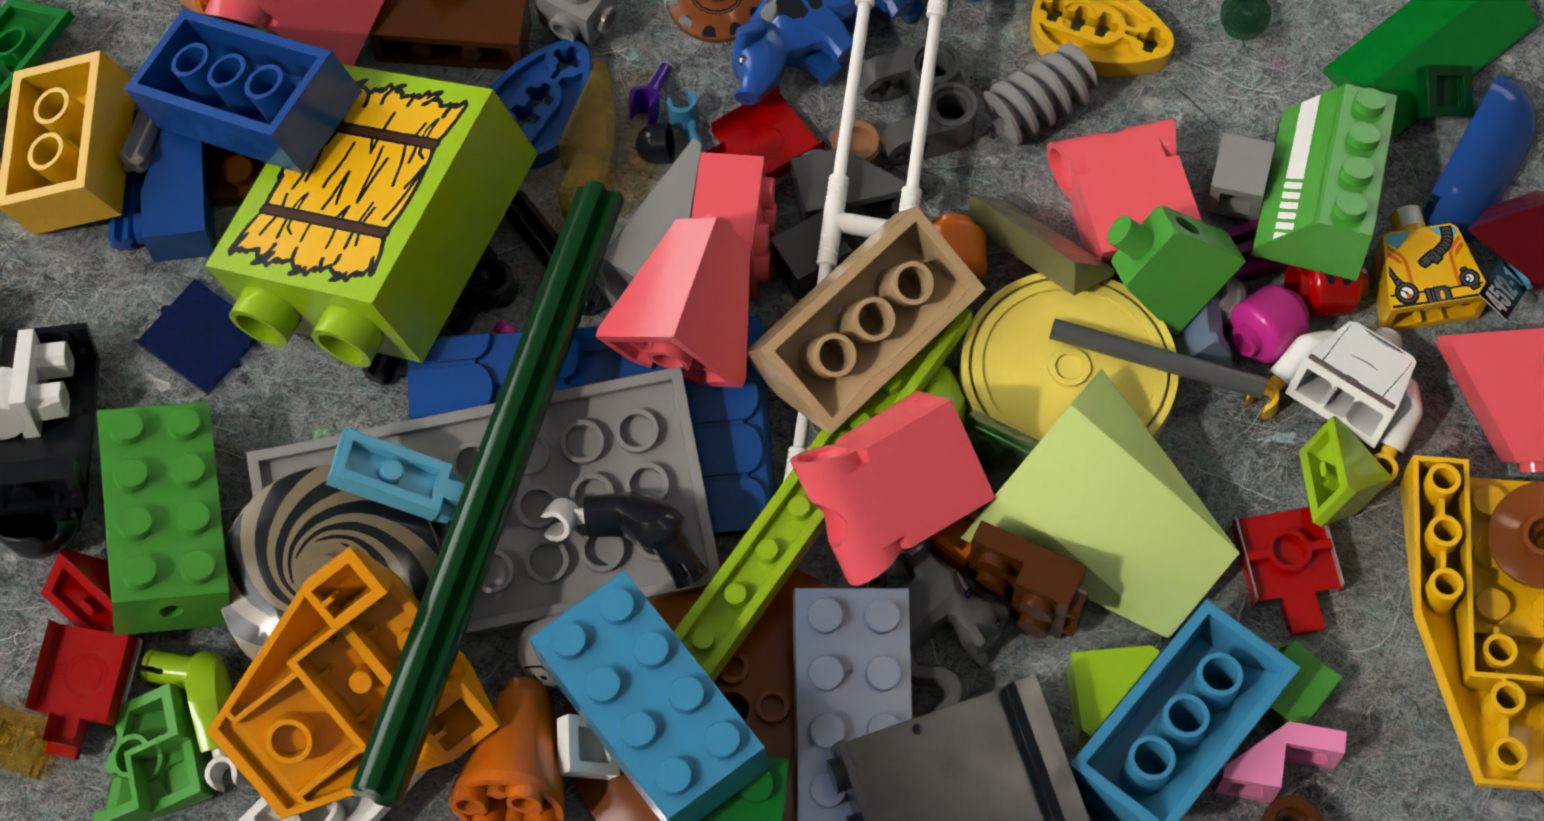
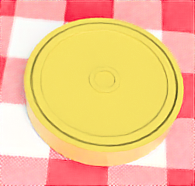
[959,273,1179,470]

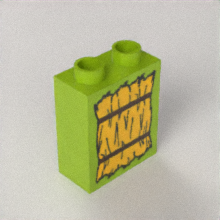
[205,64,538,368]

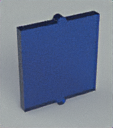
[136,279,258,396]

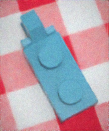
[326,428,465,523]

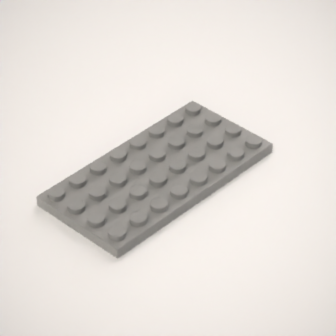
[246,366,720,636]

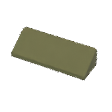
[969,195,1115,295]

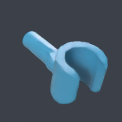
[666,90,707,152]

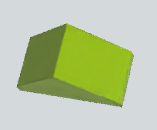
[1299,416,1393,527]
[1066,645,1160,750]

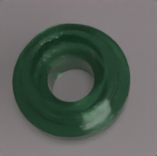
[1220,0,1271,41]

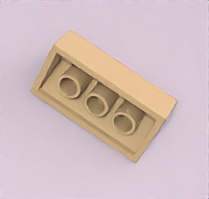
[747,206,986,434]

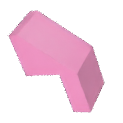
[1215,721,1347,803]

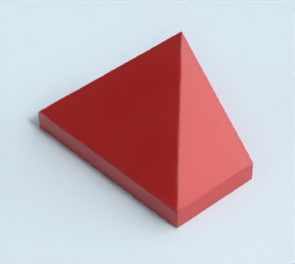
[41,549,134,636]

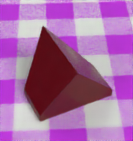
[1467,190,1544,291]

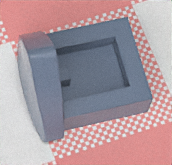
[1168,294,1233,368]

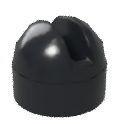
[635,122,675,165]

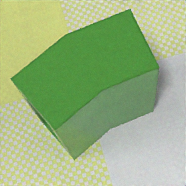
[1263,639,1342,728]

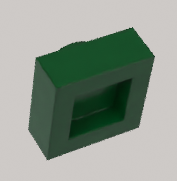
[1416,65,1474,120]

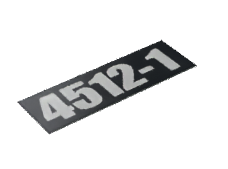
[1478,260,1527,320]

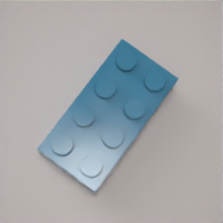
[529,570,769,821]

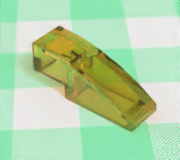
[557,59,619,218]

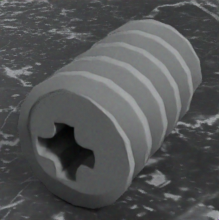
[983,42,1098,145]

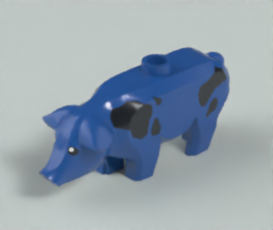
[731,0,924,106]

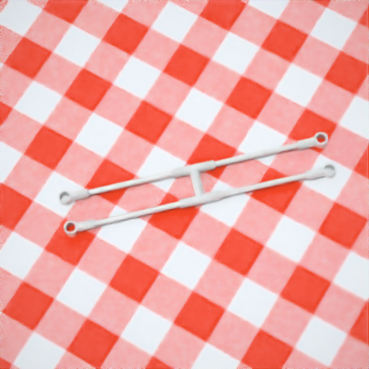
[783,0,948,482]

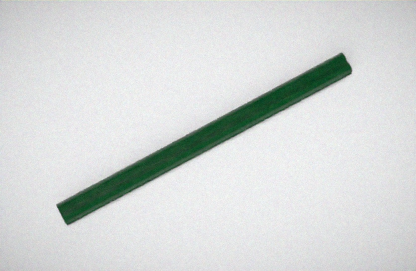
[350,181,624,808]

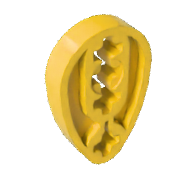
[1029,0,1174,77]

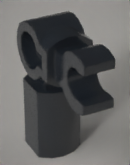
[448,244,518,336]

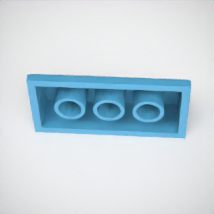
[1069,599,1301,821]

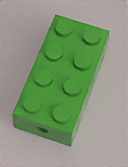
[97,402,229,636]

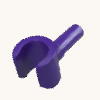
[628,63,672,125]

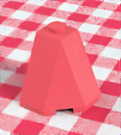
[595,214,751,387]
[1437,328,1544,473]

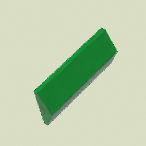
[0,0,75,110]
[1323,0,1539,140]

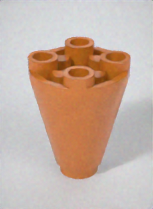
[449,677,566,821]

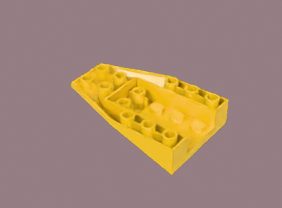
[1399,455,1544,792]

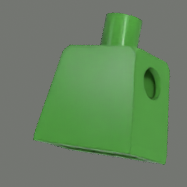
[1107,206,1246,335]

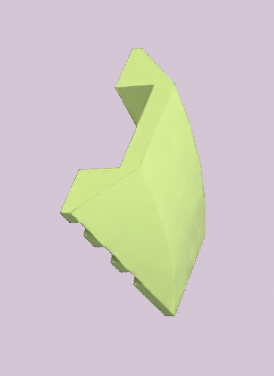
[960,369,1240,639]

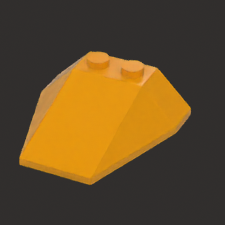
[207,544,500,820]

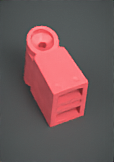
[204,0,384,66]
[1046,118,1202,284]
[790,391,996,586]

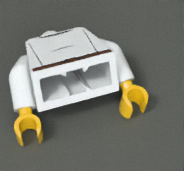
[1247,321,1423,490]

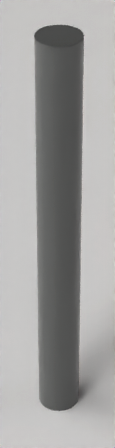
[1049,318,1268,399]

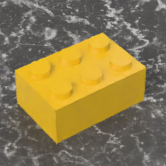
[0,50,134,235]

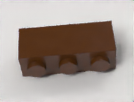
[368,0,532,71]

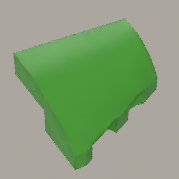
[93,683,213,821]

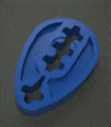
[490,39,592,169]

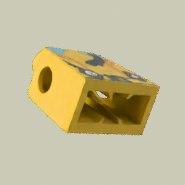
[1372,205,1487,332]

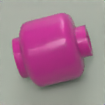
[1229,284,1310,364]

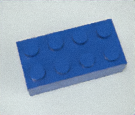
[124,9,362,175]

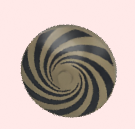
[221,465,442,661]

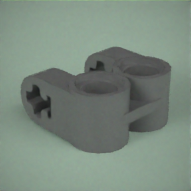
[860,41,978,165]

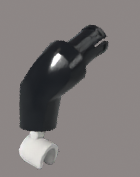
[541,492,707,589]

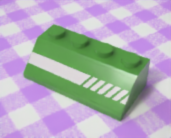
[1251,84,1397,281]

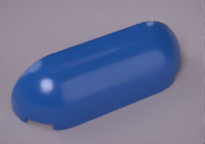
[1422,75,1536,244]

